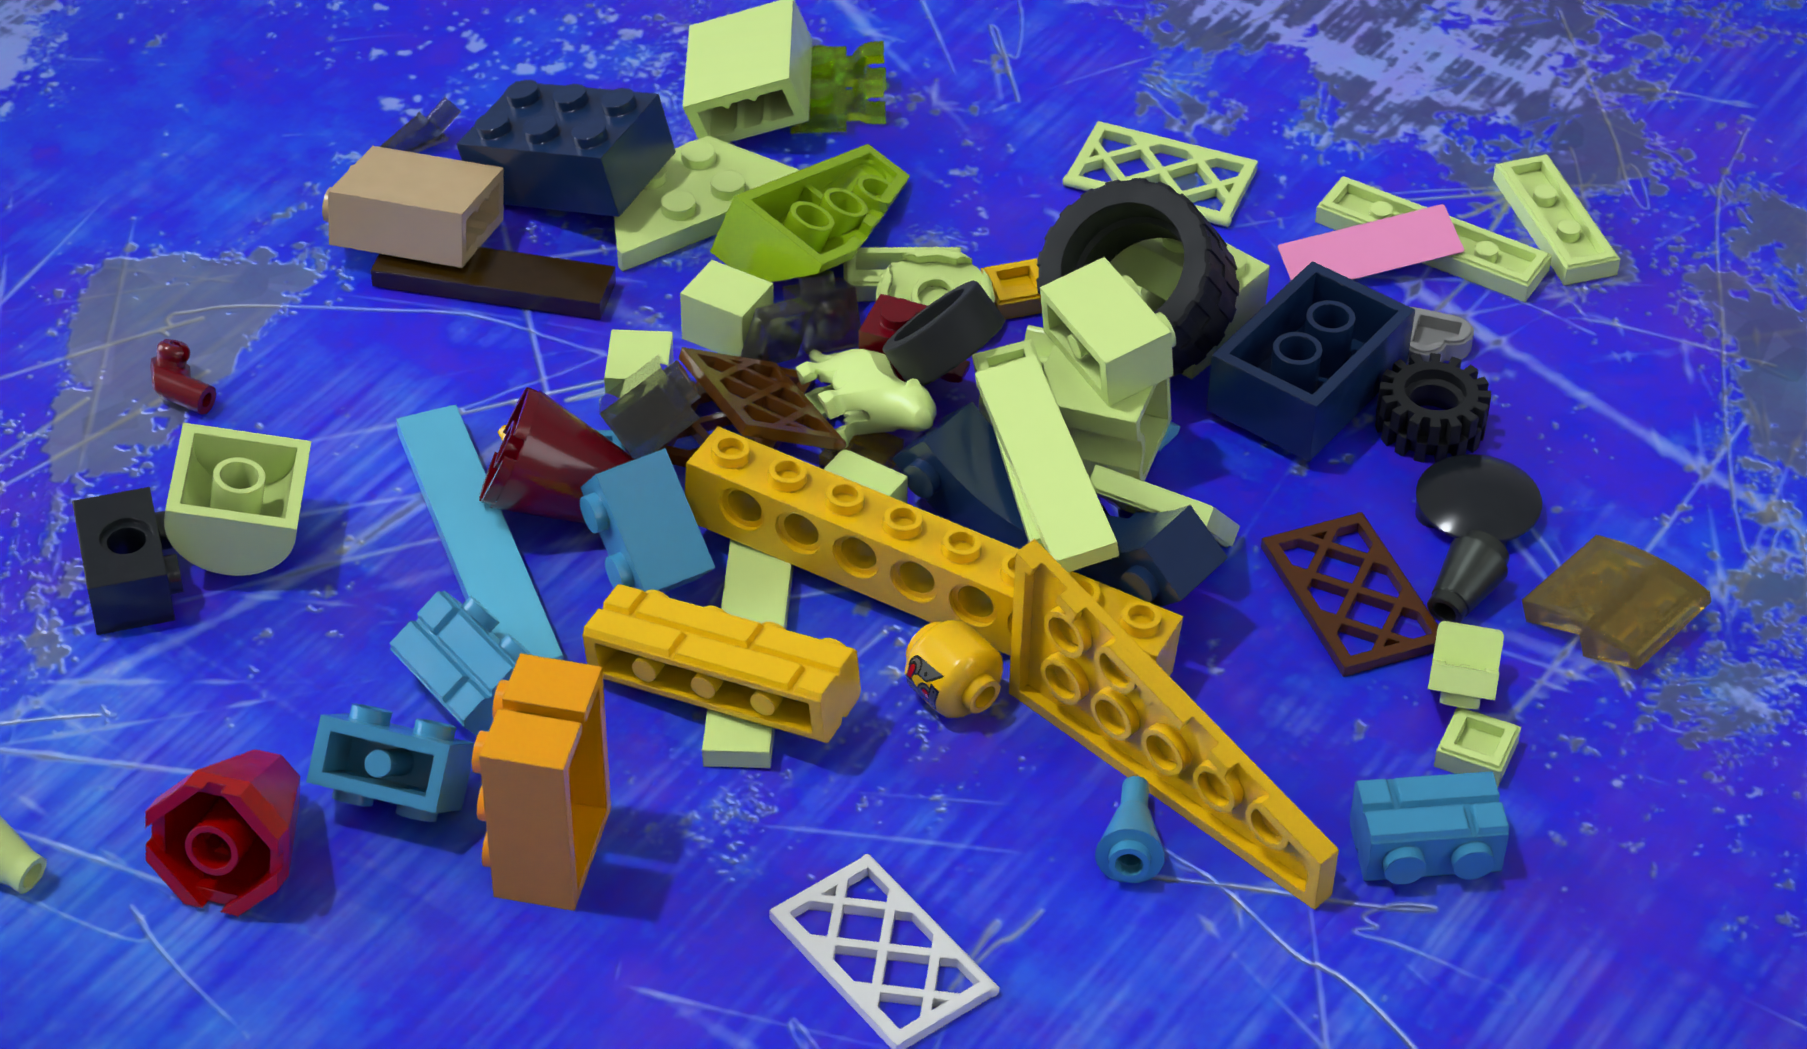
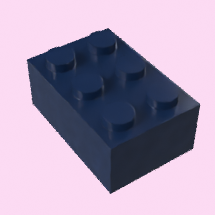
[457,80,676,217]
[1206,261,1415,462]

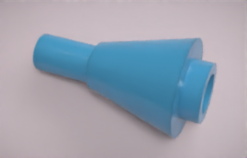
[1095,776,1165,883]

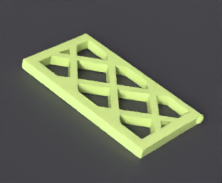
[1063,121,1258,227]

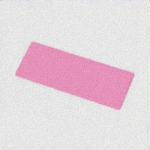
[1278,204,1464,280]

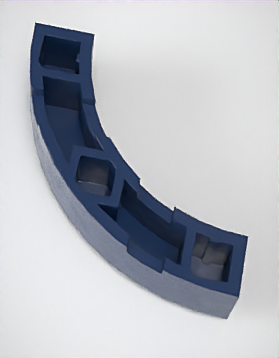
[892,402,1228,607]

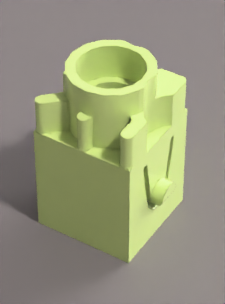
[979,325,1172,481]

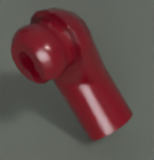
[150,339,216,415]

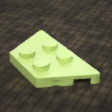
[614,136,799,272]

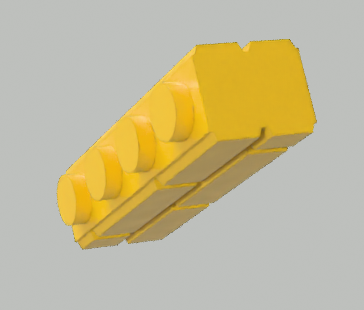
[582,584,861,744]

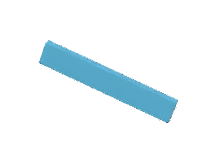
[396,404,563,660]

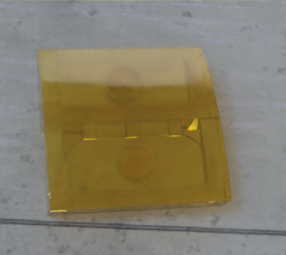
[1522,535,1712,670]

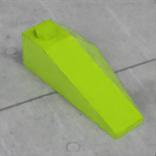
[710,144,910,282]

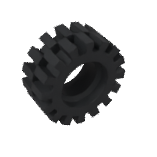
[1375,353,1491,463]

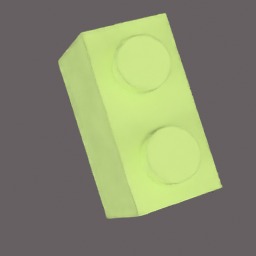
[1040,257,1176,407]

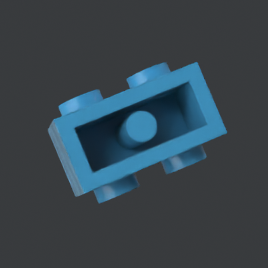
[306,703,475,822]

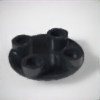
[1415,454,1542,547]

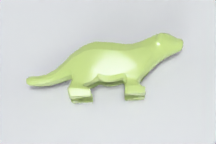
[795,349,936,448]

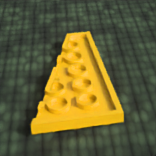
[1009,539,1339,910]

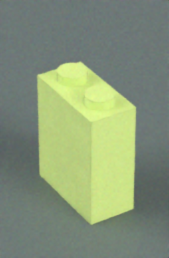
[683,0,812,143]

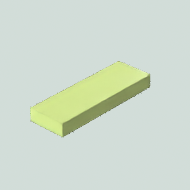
[1493,155,1620,285]

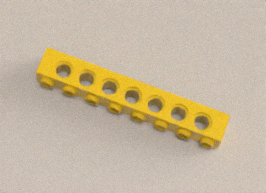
[685,426,1183,676]

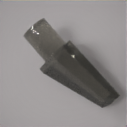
[380,97,462,153]

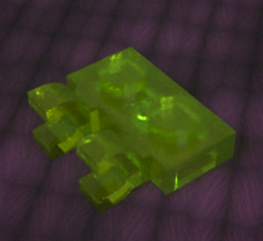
[790,41,886,134]

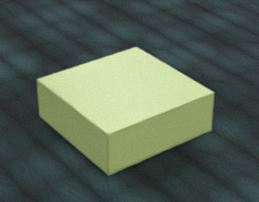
[1434,707,1521,788]

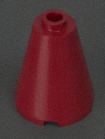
[479,387,635,524]

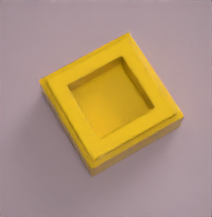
[981,259,1042,320]

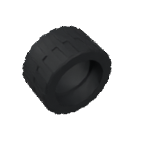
[1036,178,1239,378]

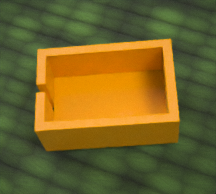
[472,653,611,911]

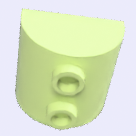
[164,422,311,576]

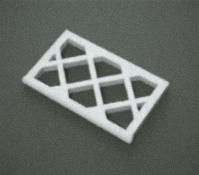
[769,854,1000,1049]

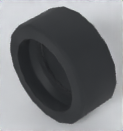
[882,280,1005,386]

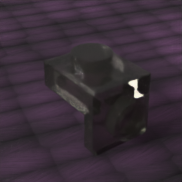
[782,270,861,355]

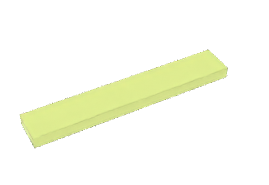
[702,539,794,768]

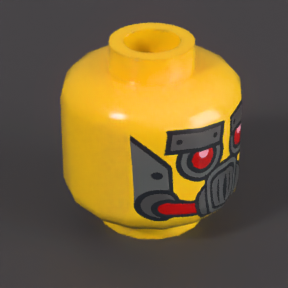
[905,620,1004,718]

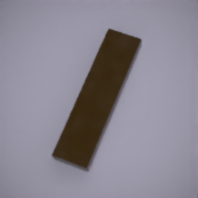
[371,247,616,319]

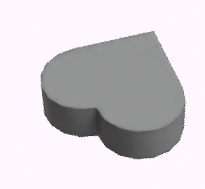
[1407,307,1474,365]

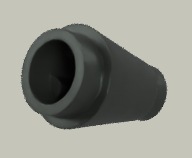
[1427,530,1509,623]

